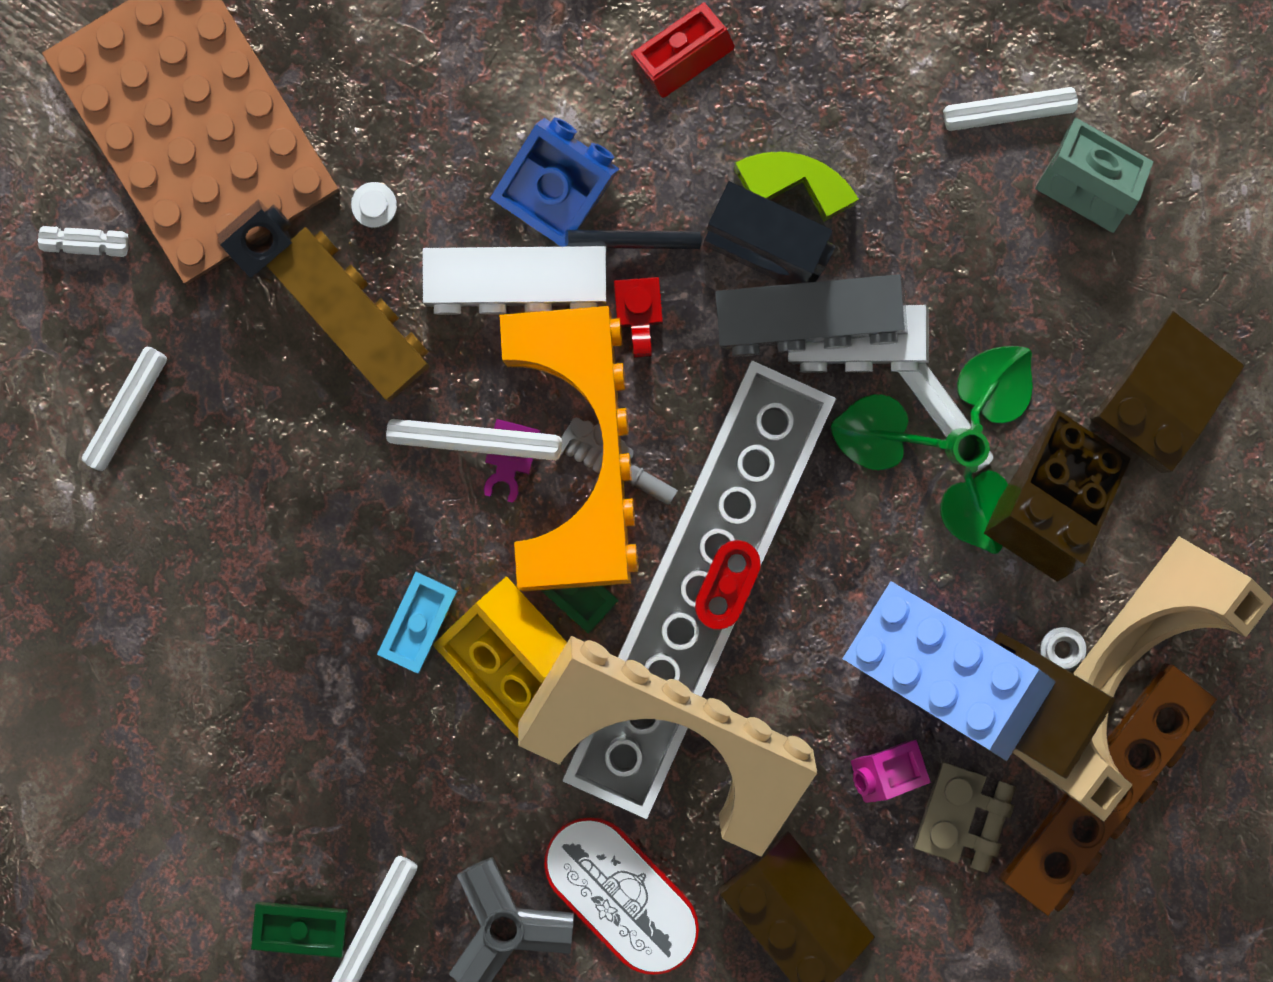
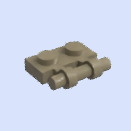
[913,761,1016,873]

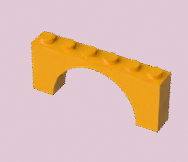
[499,306,638,592]

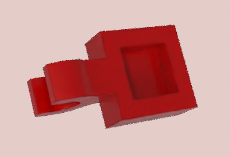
[614,277,663,358]

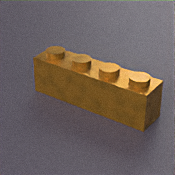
[266,227,430,402]

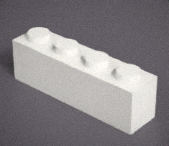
[423,246,606,315]

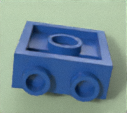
[490,117,619,247]

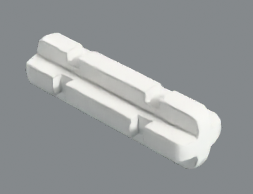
[38,226,129,257]

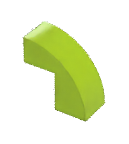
[734,152,859,222]

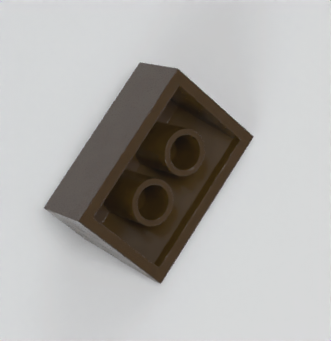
[719,831,875,982]

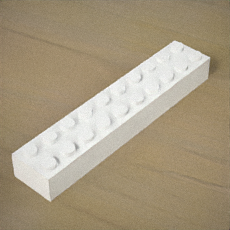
[563,361,836,819]

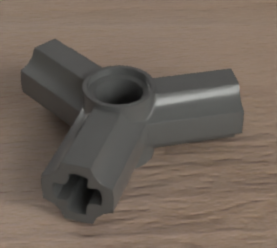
[449,857,574,982]

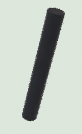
[565,230,702,249]

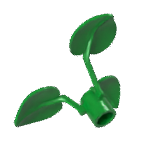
[830,346,1033,554]

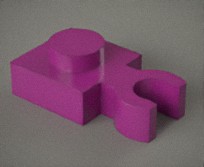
[484,419,541,503]

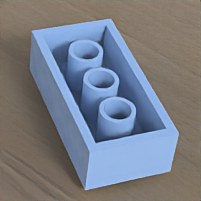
[843,581,1056,761]

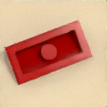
[631,2,735,98]

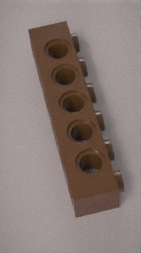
[999,663,1217,916]

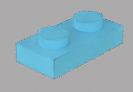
[377,572,458,674]

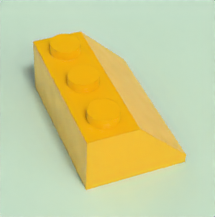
[433,576,567,738]

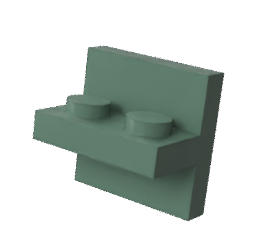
[1035,117,1154,233]

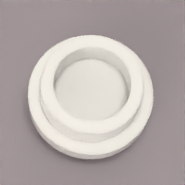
[351,182,397,228]

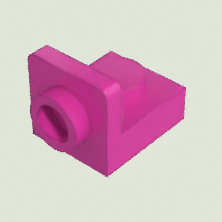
[851,740,931,803]

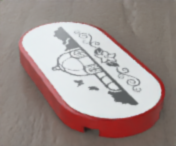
[545,817,699,975]

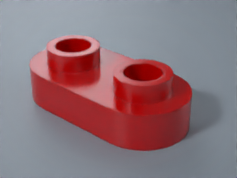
[695,540,761,629]

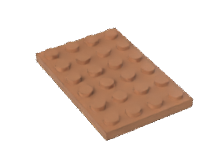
[42,0,340,285]

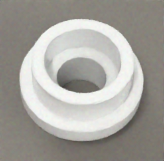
[1040,627,1086,672]

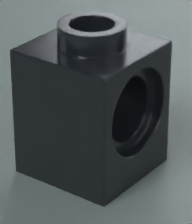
[218,199,292,278]

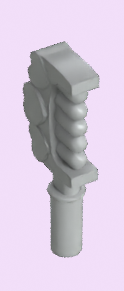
[561,417,678,506]

